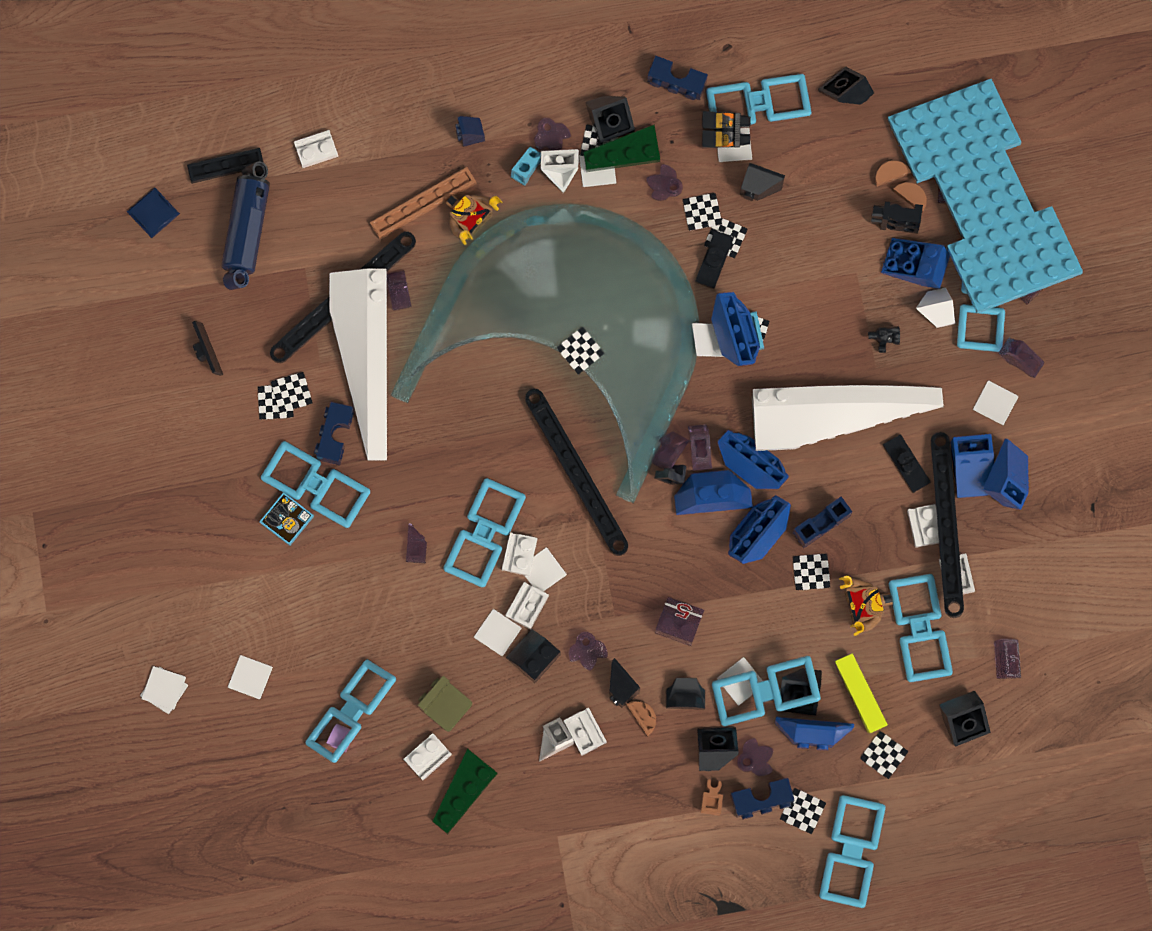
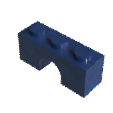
[647,56,708,100]
[314,402,354,465]
[793,496,853,548]
[730,778,795,820]

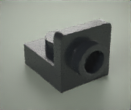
[654,465,687,485]

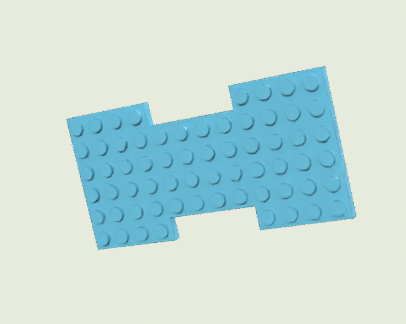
[888,79,1083,314]

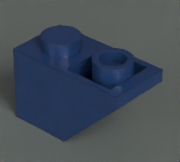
[455,116,485,147]

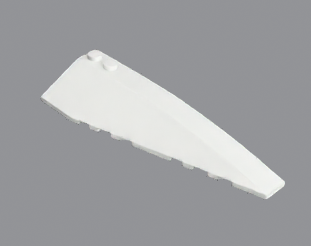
[330,269,387,461]
[752,385,944,451]

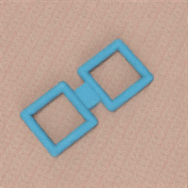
[706,74,812,125]
[957,282,1005,352]
[261,441,370,528]
[443,478,526,588]
[888,574,953,682]
[712,656,821,726]
[305,660,396,763]
[819,795,886,908]

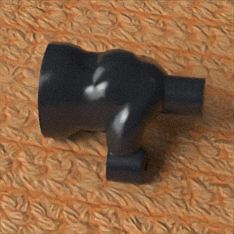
[868,326,900,353]

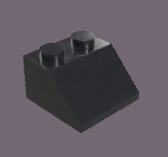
[506,629,561,683]
[939,691,991,747]

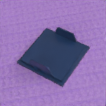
[127,188,180,238]

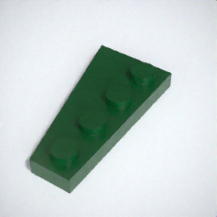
[583,124,660,172]
[432,748,498,834]

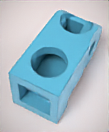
[511,147,541,186]

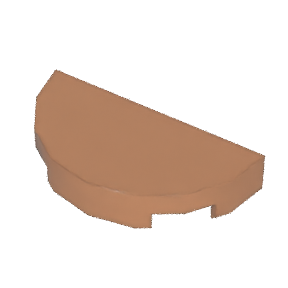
[875,161,911,187]
[893,182,927,213]
[626,701,656,737]

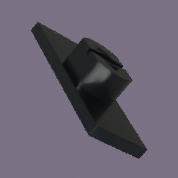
[695,230,734,289]
[192,321,223,376]
[883,434,931,493]

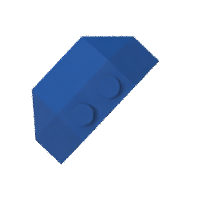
[711,292,760,366]
[718,430,789,489]
[674,470,753,515]
[728,495,791,564]
[775,717,854,750]

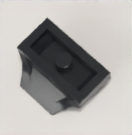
[666,678,705,710]

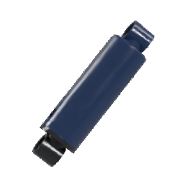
[222,161,270,290]

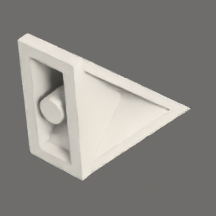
[541,149,579,193]
[916,288,955,328]
[539,717,574,762]

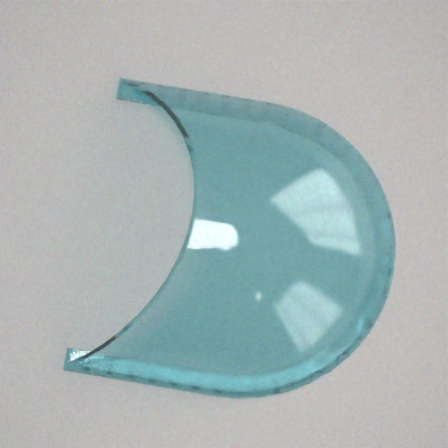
[391,204,699,503]

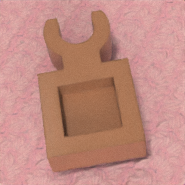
[700,779,723,816]

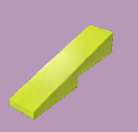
[834,653,888,733]

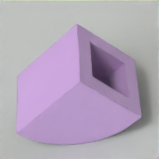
[327,724,351,752]

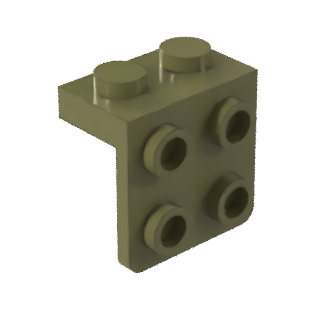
[418,676,472,732]

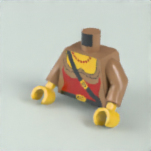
[446,195,503,245]
[839,576,893,636]

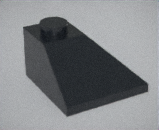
[818,67,874,105]
[586,96,635,143]
[740,163,785,201]
[609,658,640,708]
[780,668,822,716]
[697,727,739,771]

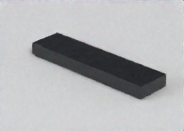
[187,148,264,184]

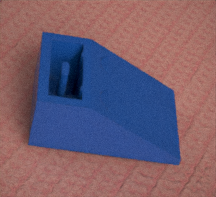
[881,238,950,289]
[950,434,994,498]
[983,438,1029,510]

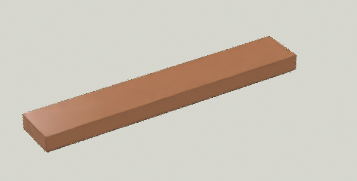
[370,167,477,239]

